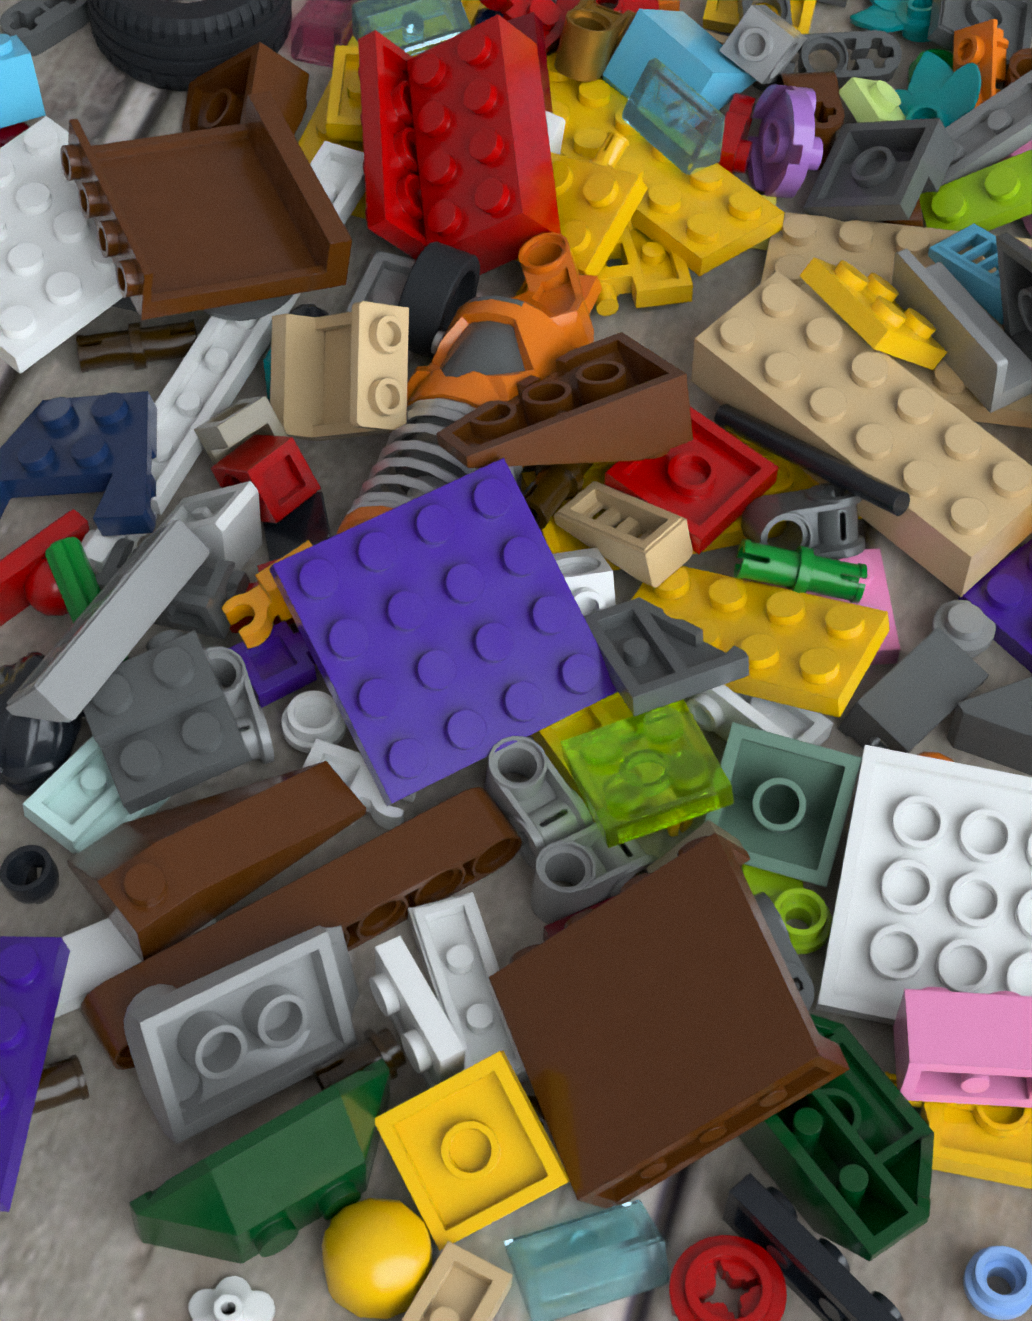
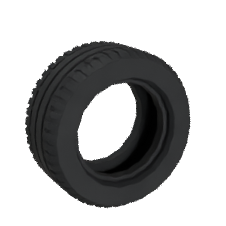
[87,0,292,92]

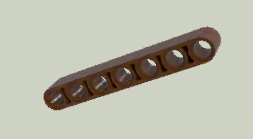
[80,787,522,1070]

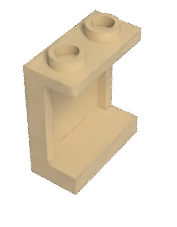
[270,301,409,441]

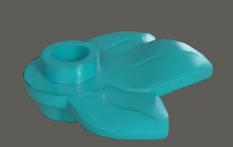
[850,0,933,42]
[895,51,981,128]

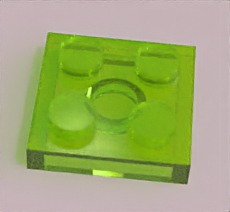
[561,699,734,848]

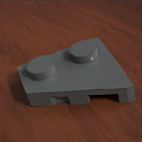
[584,597,749,717]

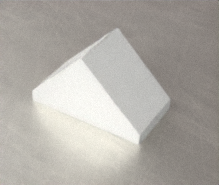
[156,481,263,571]

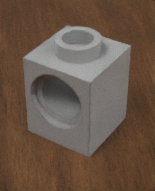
[719,5,807,84]

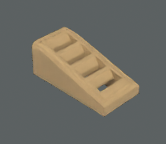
[554,481,693,588]

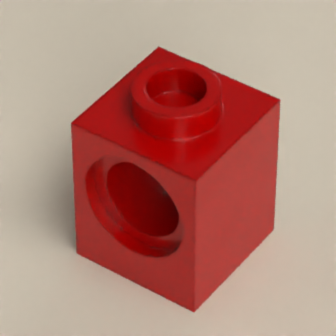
[210,434,321,523]

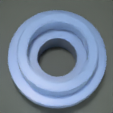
[963,1246,1032,1320]

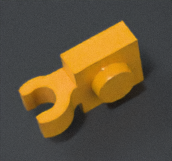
[221,540,313,648]

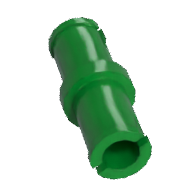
[734,538,867,604]

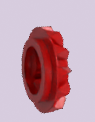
[668,1235,787,1321]

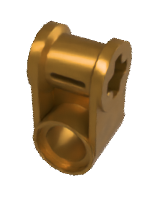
[554,0,636,82]

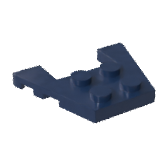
[0,391,157,536]

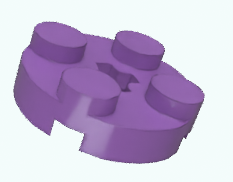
[747,84,823,198]

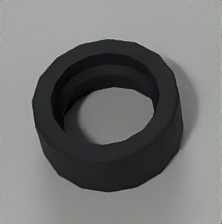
[398,242,480,359]

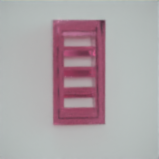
[291,0,370,68]

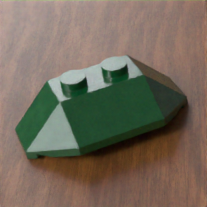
[739,1013,934,1262]
[129,1058,390,1264]

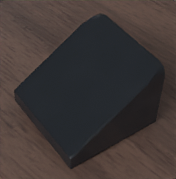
[263,491,331,561]

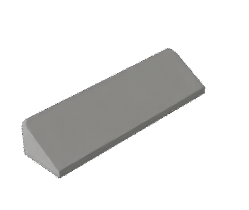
[6,519,210,722]

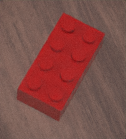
[407,14,561,275]

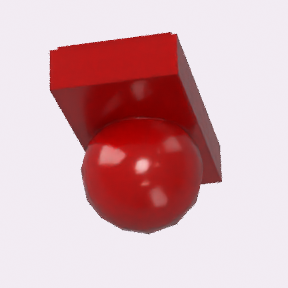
[0,509,90,627]

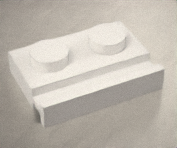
[369,936,465,1089]

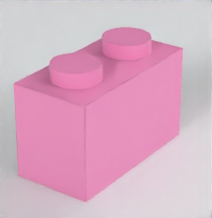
[893,987,1032,1108]

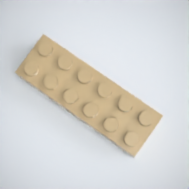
[691,271,1032,597]

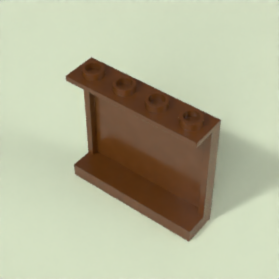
[60,92,352,320]
[489,832,850,1211]

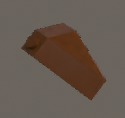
[182,42,310,135]
[436,332,693,468]
[67,761,366,961]

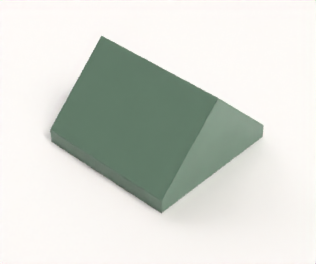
[705,722,862,887]

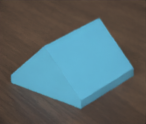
[602,9,757,138]

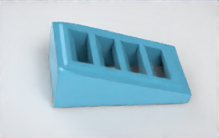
[928,224,1004,325]

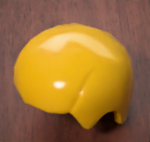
[322,1198,433,1319]

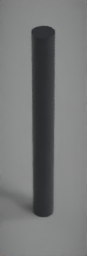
[714,404,910,516]

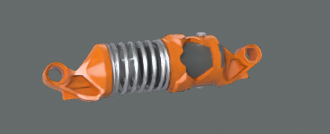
[336,232,602,535]

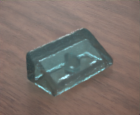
[352,0,471,56]
[622,58,725,175]
[504,1200,670,1321]

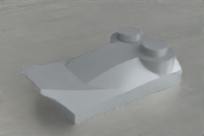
[124,925,359,1144]

